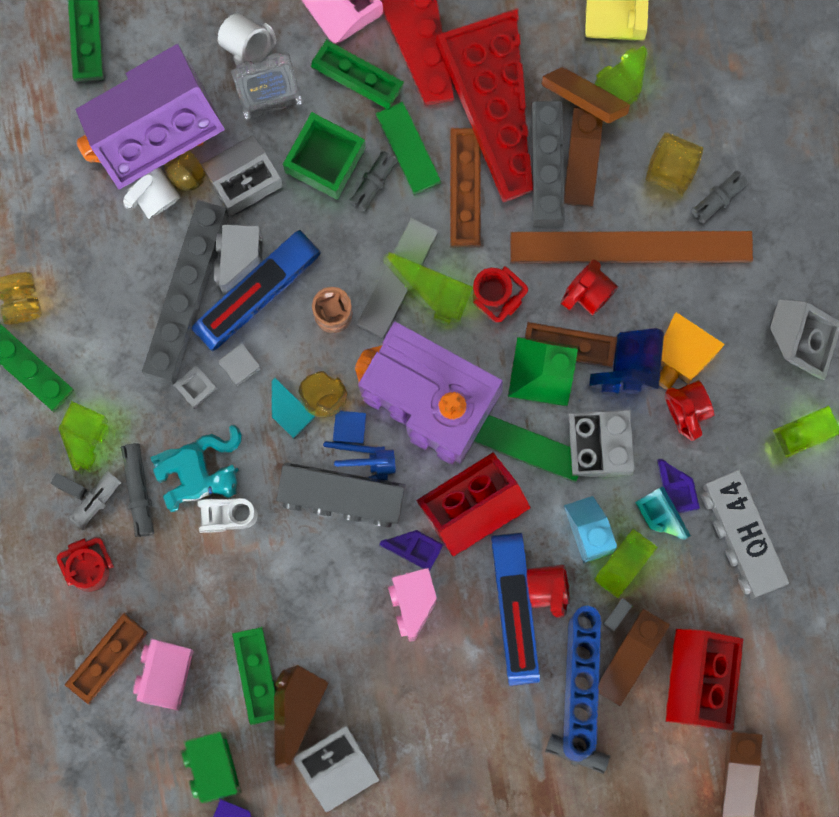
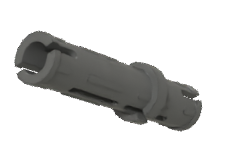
[120,443,155,537]

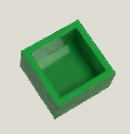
[283,112,366,200]
[181,731,242,803]

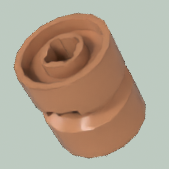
[312,287,353,333]

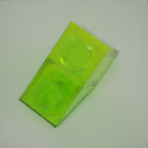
[595,45,647,105]
[58,401,110,475]
[773,406,839,459]
[594,528,658,599]

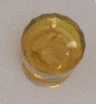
[0,272,42,325]

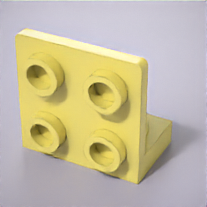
[585,0,648,40]

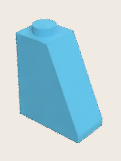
[564,496,617,564]

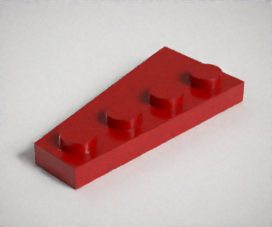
[380,0,454,106]

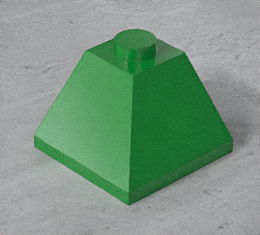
[508,336,578,406]

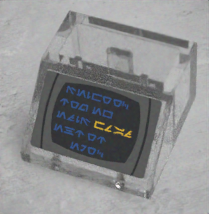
[231,53,302,120]

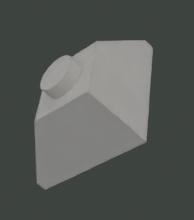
[770,299,839,380]

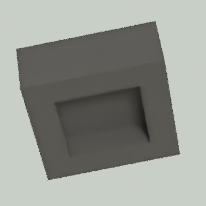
[51,473,87,501]
[603,598,633,632]

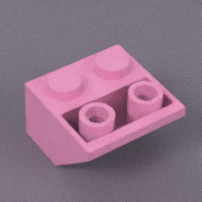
[301,0,383,45]
[388,568,437,642]
[133,639,194,711]

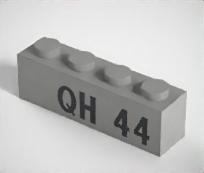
[701,470,789,600]

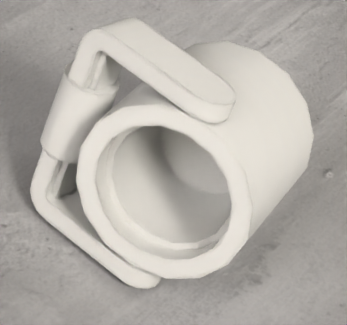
[218,13,277,75]
[123,167,181,219]

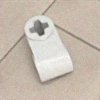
[197,498,258,533]

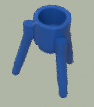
[323,441,396,480]

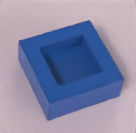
[333,411,366,445]

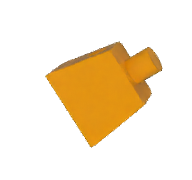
[653,312,724,390]

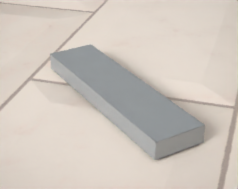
[357,218,438,339]

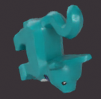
[150,425,242,512]

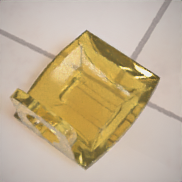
[646,132,704,196]

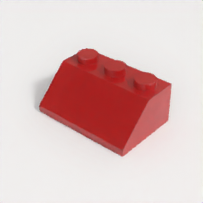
[416,452,531,557]
[665,629,744,731]

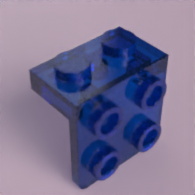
[589,328,664,396]

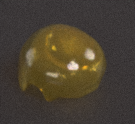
[164,150,206,191]
[298,371,348,418]

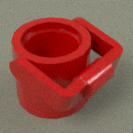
[560,259,619,316]
[472,266,528,323]
[665,380,714,441]
[57,537,114,592]
[527,564,570,618]

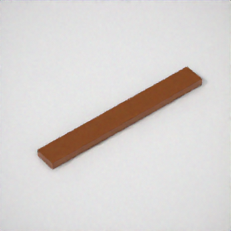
[510,231,753,264]

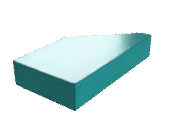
[272,378,315,439]
[635,486,691,540]

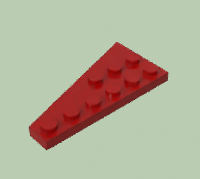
[435,8,533,202]

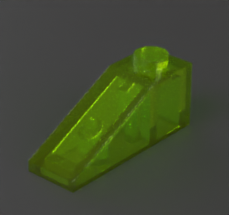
[382,252,473,325]

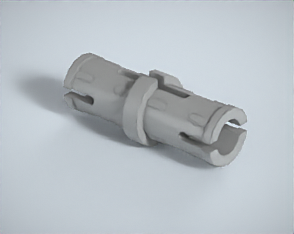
[68,471,122,530]

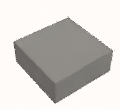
[218,343,261,386]
[174,365,217,409]

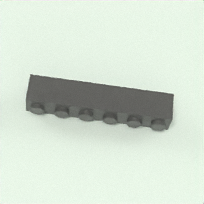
[142,200,229,386]

